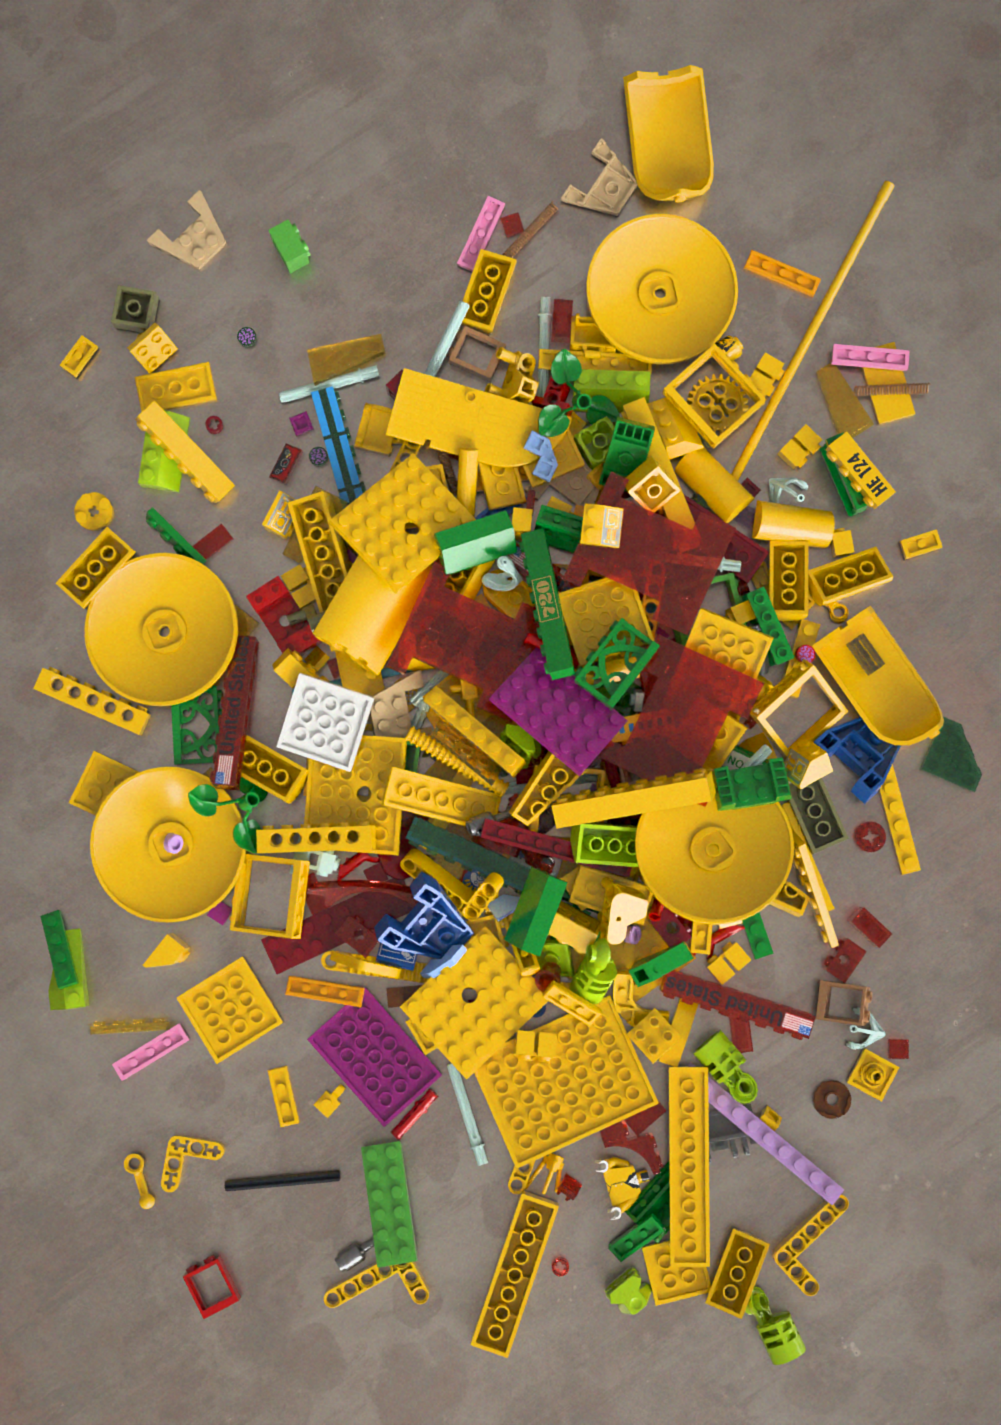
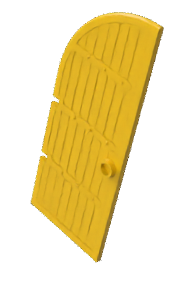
[386,368,572,467]

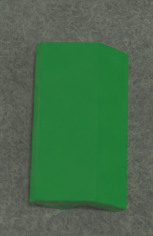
[434,510,517,576]
[504,866,568,957]
[625,1162,710,1243]

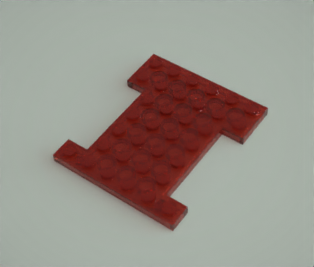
[563,472,736,635]
[387,562,540,723]
[598,634,764,808]

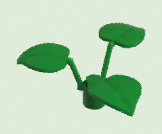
[538,349,620,437]
[188,777,268,853]

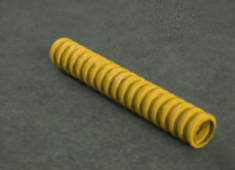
[405,726,509,798]

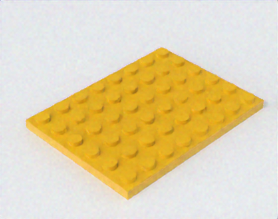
[474,996,659,1169]

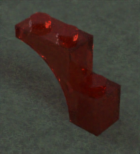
[600,1121,663,1175]

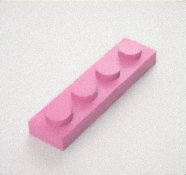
[457,196,505,272]
[831,344,910,371]
[112,1023,190,1081]

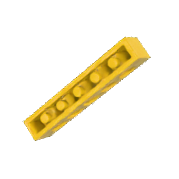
[33,667,151,736]
[256,822,376,853]

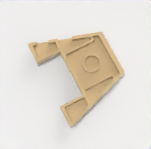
[561,138,638,216]
[147,190,227,270]
[524,465,599,506]
[370,670,434,739]

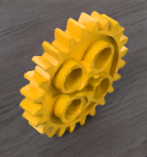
[687,374,749,434]

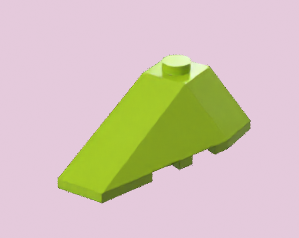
[48,928,90,1011]

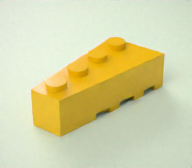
[272,648,330,688]

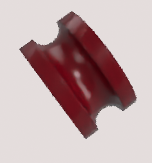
[205,416,223,434]

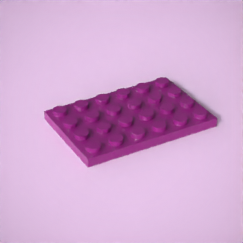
[489,648,628,777]
[307,987,443,1127]

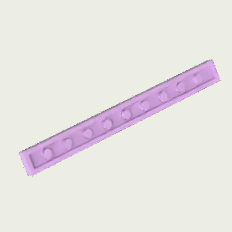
[687,1062,844,1205]

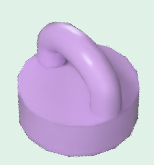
[164,833,183,854]
[624,924,641,944]

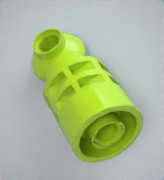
[570,938,617,1004]
[693,1029,758,1104]
[745,1286,806,1365]

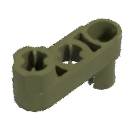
[286,603,325,632]

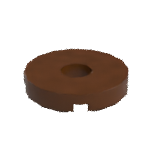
[812,1079,852,1119]

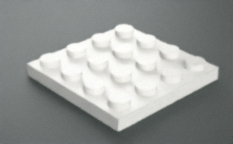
[277,673,375,772]

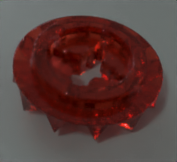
[855,822,886,852]

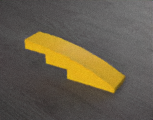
[658,987,702,1067]

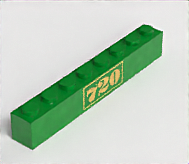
[519,528,575,680]

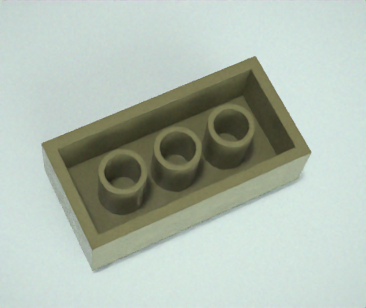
[786,778,849,854]

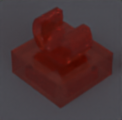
[557,1173,582,1201]

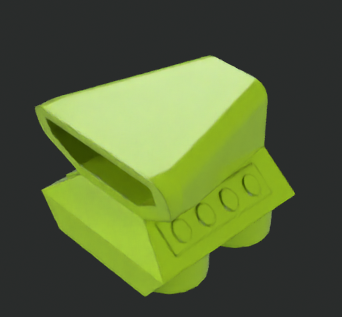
[574,416,614,470]
[500,724,541,769]
[605,1266,652,1315]

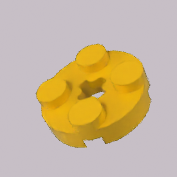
[74,492,114,531]

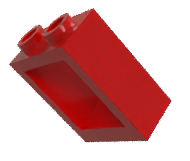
[183,1255,241,1319]

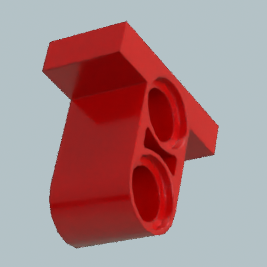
[531,376,573,417]

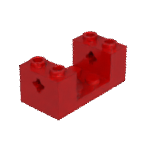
[246,576,322,656]

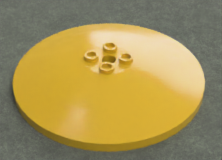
[586,214,738,365]
[85,553,238,706]
[90,767,246,923]
[635,769,794,924]

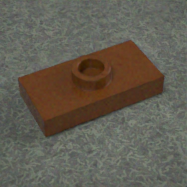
[386,985,422,1008]

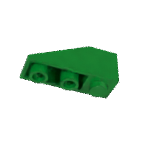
[628,941,693,987]

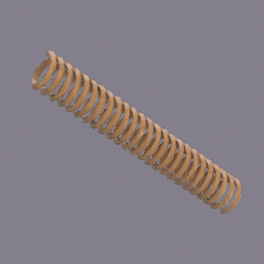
[502,201,558,258]
[854,382,931,396]
[435,449,457,499]

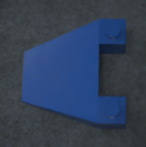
[814,717,901,804]
[374,872,474,959]

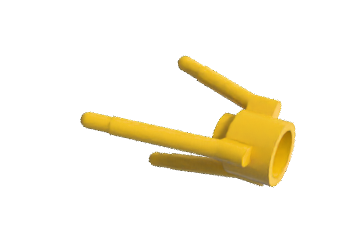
[525,1153,564,1194]

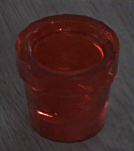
[535,962,561,992]

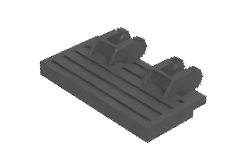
[709,1104,757,1163]

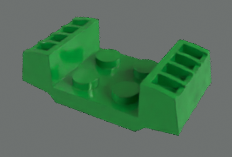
[599,416,655,492]
[712,758,792,811]

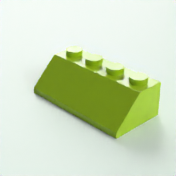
[572,369,650,413]
[138,410,190,492]
[570,822,638,867]

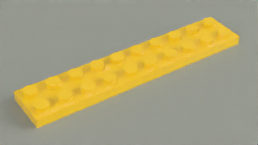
[668,1067,710,1267]

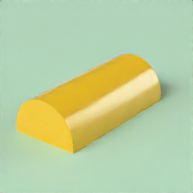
[461,249,517,334]
[675,447,755,524]
[752,500,835,549]
[55,527,136,609]
[769,541,808,621]
[808,546,893,606]
[228,733,308,804]
[705,1228,770,1319]

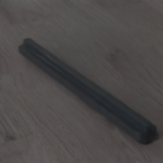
[224,1170,341,1192]

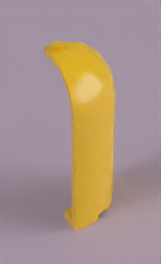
[623,65,714,202]
[313,531,432,676]
[812,605,944,745]

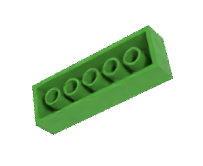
[361,1141,418,1268]

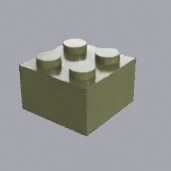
[111,285,159,333]

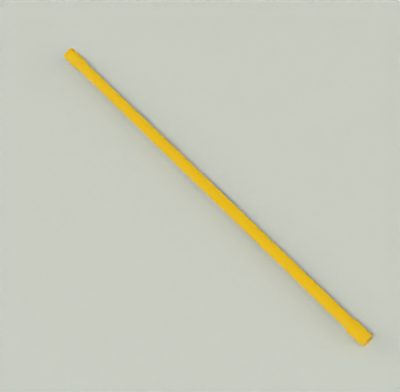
[731,181,894,481]

